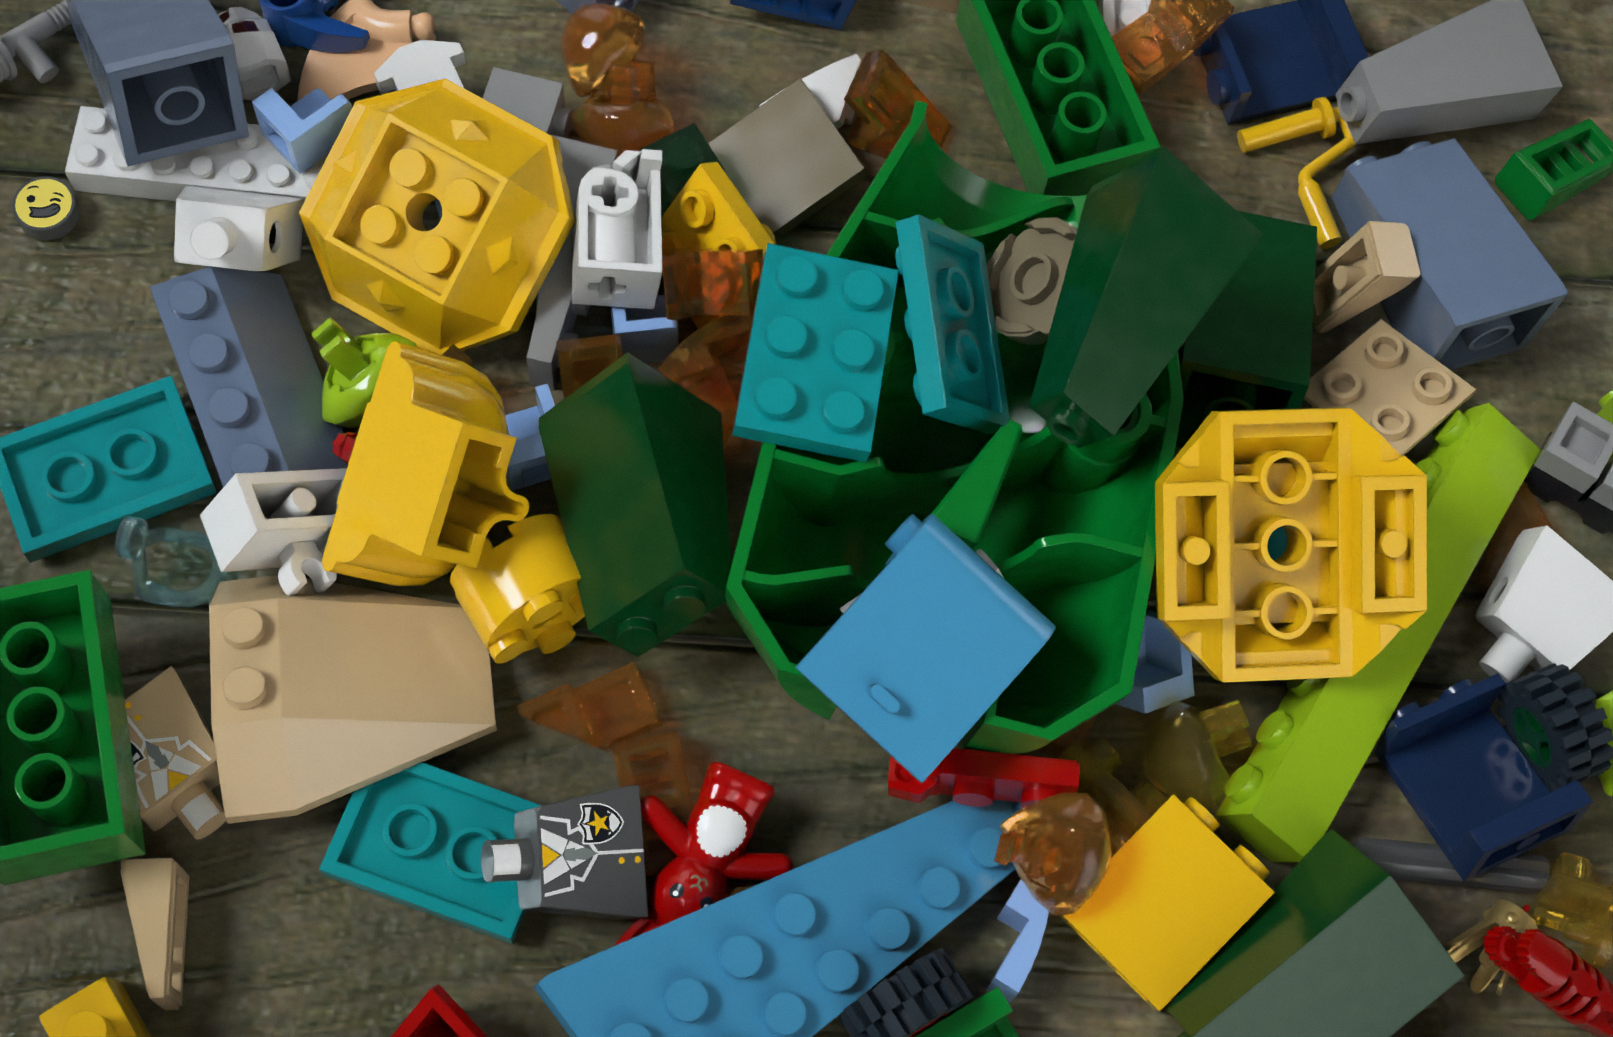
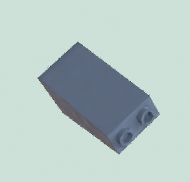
[66,0,249,166]
[1331,138,1569,370]

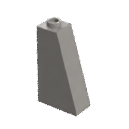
[1335,0,1563,144]

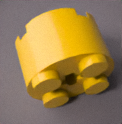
[450,514,585,664]

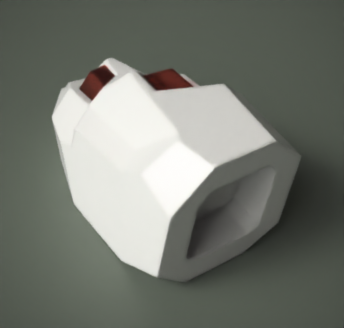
[218,7,292,100]

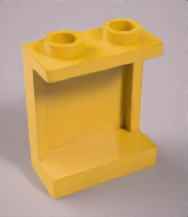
[1057,794,1275,1012]

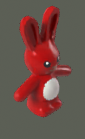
[613,762,794,946]

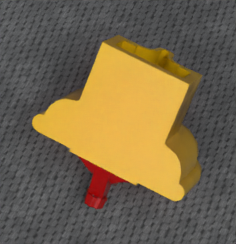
[322,341,529,586]

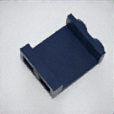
[1187,0,1369,125]
[1374,673,1593,882]

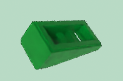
[1495,118,1613,220]
[932,420,1023,549]

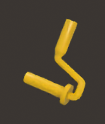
[1237,97,1356,249]

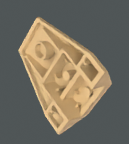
[209,575,497,824]

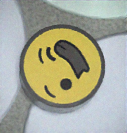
[12,176,80,241]

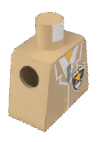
[125,666,226,839]

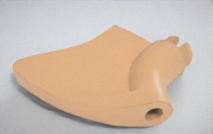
[298,0,437,101]

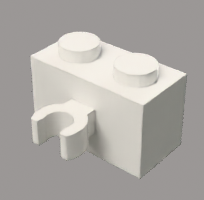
[200,468,347,596]

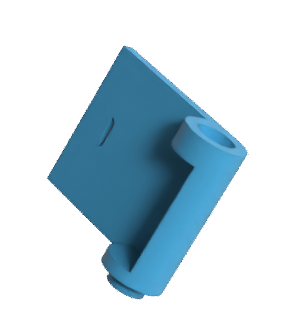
[795,513,1056,783]

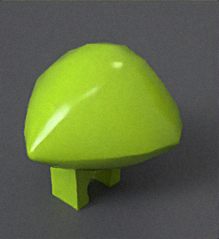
[311,317,417,428]

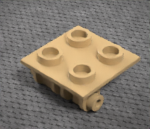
[1304,319,1477,456]

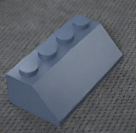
[150,266,348,487]

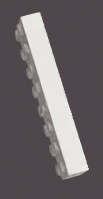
[65,106,328,201]

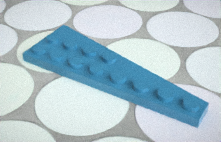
[533,800,1078,1037]

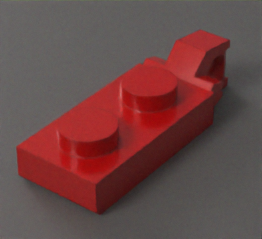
[888,748,1080,814]

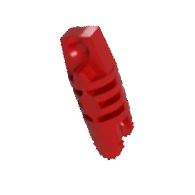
[1482,926,1613,1037]

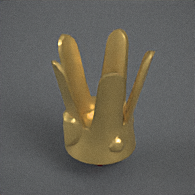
[1446,899,1538,996]

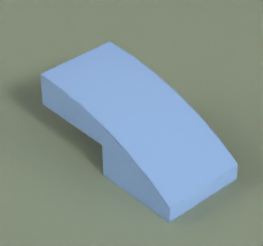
[986,848,1053,1004]

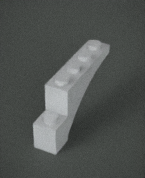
[483,67,618,390]

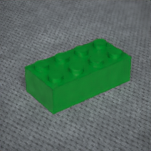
[955,0,1161,196]
[0,569,146,886]

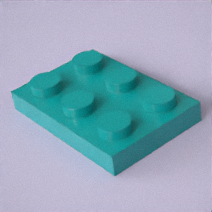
[895,214,1010,434]
[732,243,899,462]
[0,375,217,563]
[319,762,542,945]

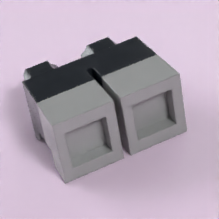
[1523,401,1613,534]

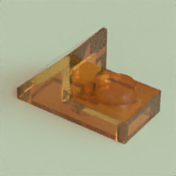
[844,49,952,159]
[662,248,763,320]

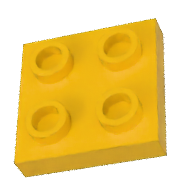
[661,162,776,339]

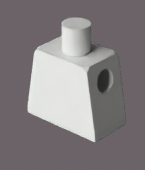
[174,186,304,271]
[1475,525,1613,683]

